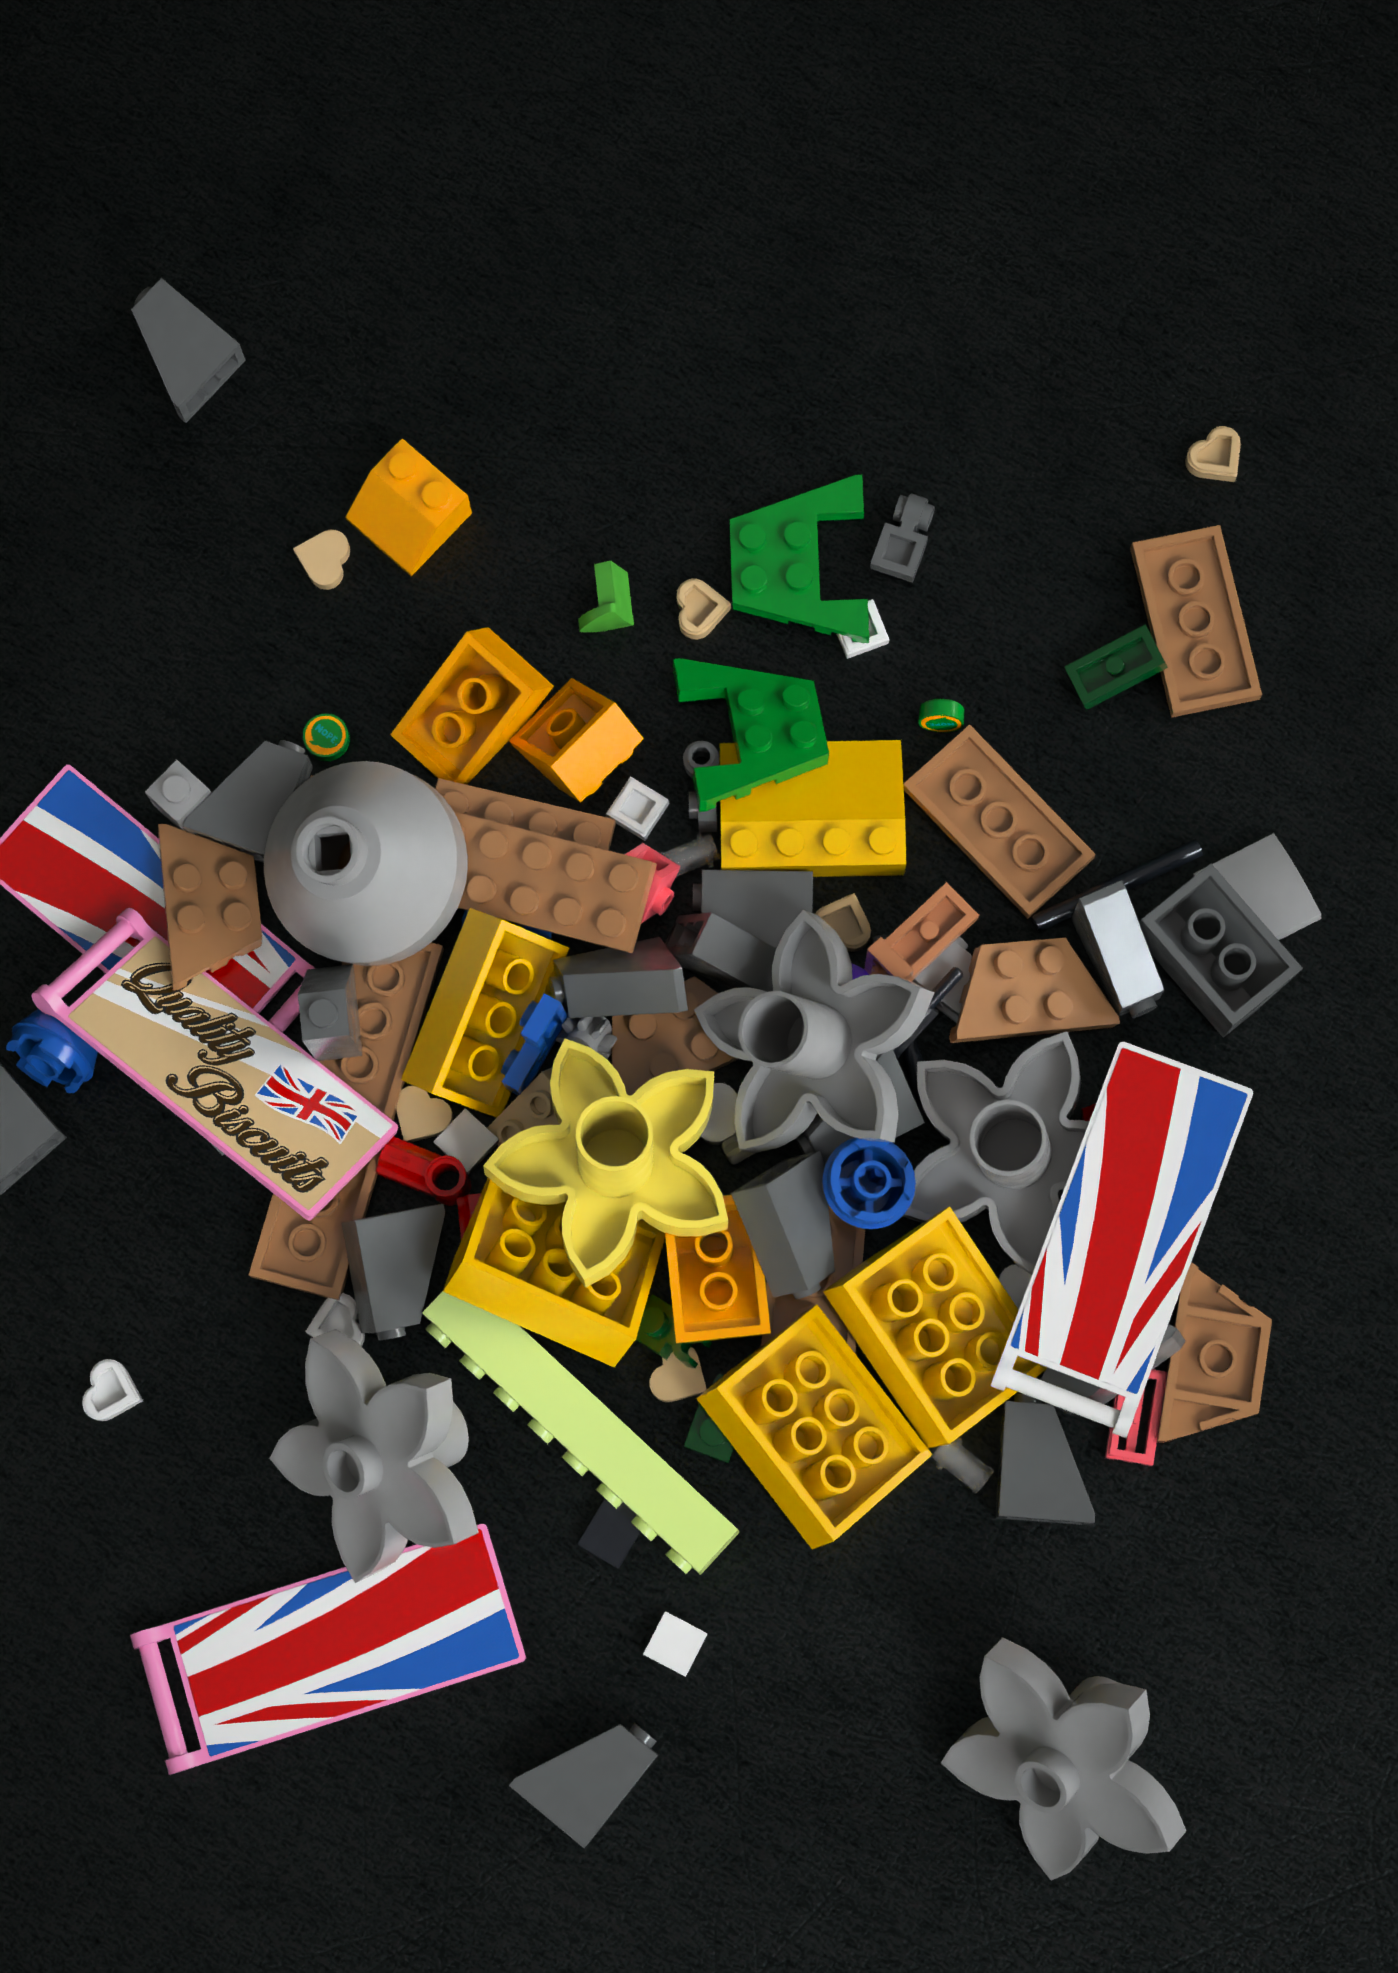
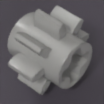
[556,1016,617,1059]

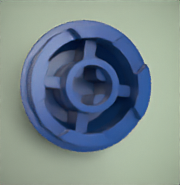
[6,1009,98,1093]
[822,1138,916,1229]

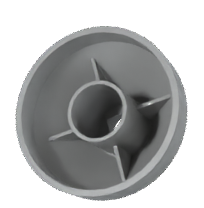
[264,761,468,966]

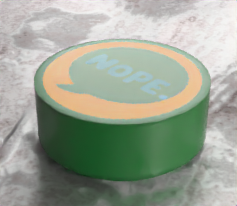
[918,699,965,732]
[303,714,350,761]

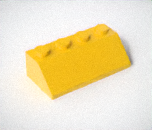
[401,908,569,1118]

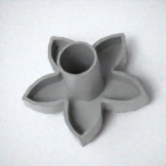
[694,910,934,1153]
[902,1031,1090,1275]
[269,1329,479,1583]
[941,1638,1186,1881]

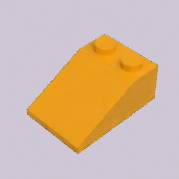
[390,627,554,785]
[665,1195,771,1344]

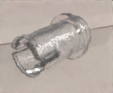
[660,833,721,877]
[931,1438,994,1494]

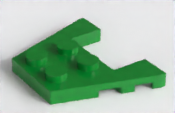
[730,475,869,643]
[673,658,829,812]

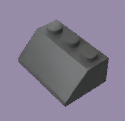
[1139,863,1303,1038]

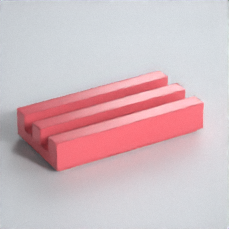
[1105,1369,1167,1466]

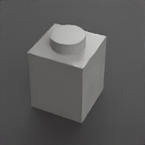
[145,760,211,831]

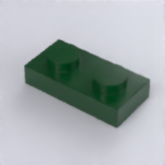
[1064,624,1168,710]

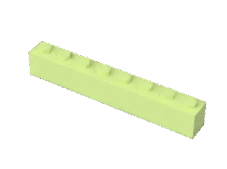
[422,1291,739,1575]

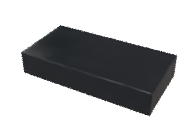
[578,1499,641,1569]

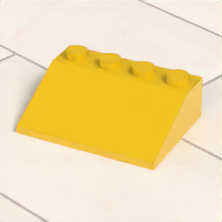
[720,740,906,877]
[443,1178,665,1367]
[823,1207,1047,1448]
[696,1304,933,1549]

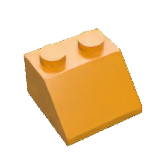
[346,439,472,576]
[509,678,644,803]

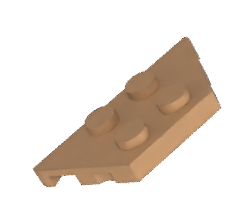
[158,824,262,990]
[949,937,1120,1043]
[612,976,739,1095]
[1157,1262,1272,1443]

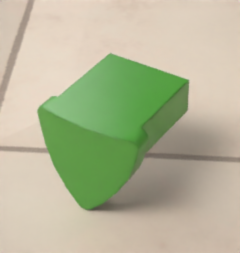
[578,561,634,632]

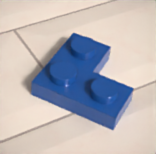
[501,993,568,1096]

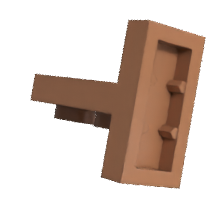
[864,882,979,982]

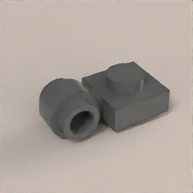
[870,493,935,583]
[683,741,720,833]

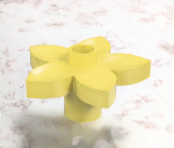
[483,1038,729,1288]

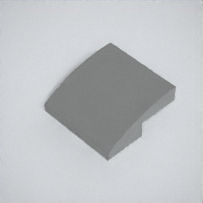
[1193,833,1321,940]

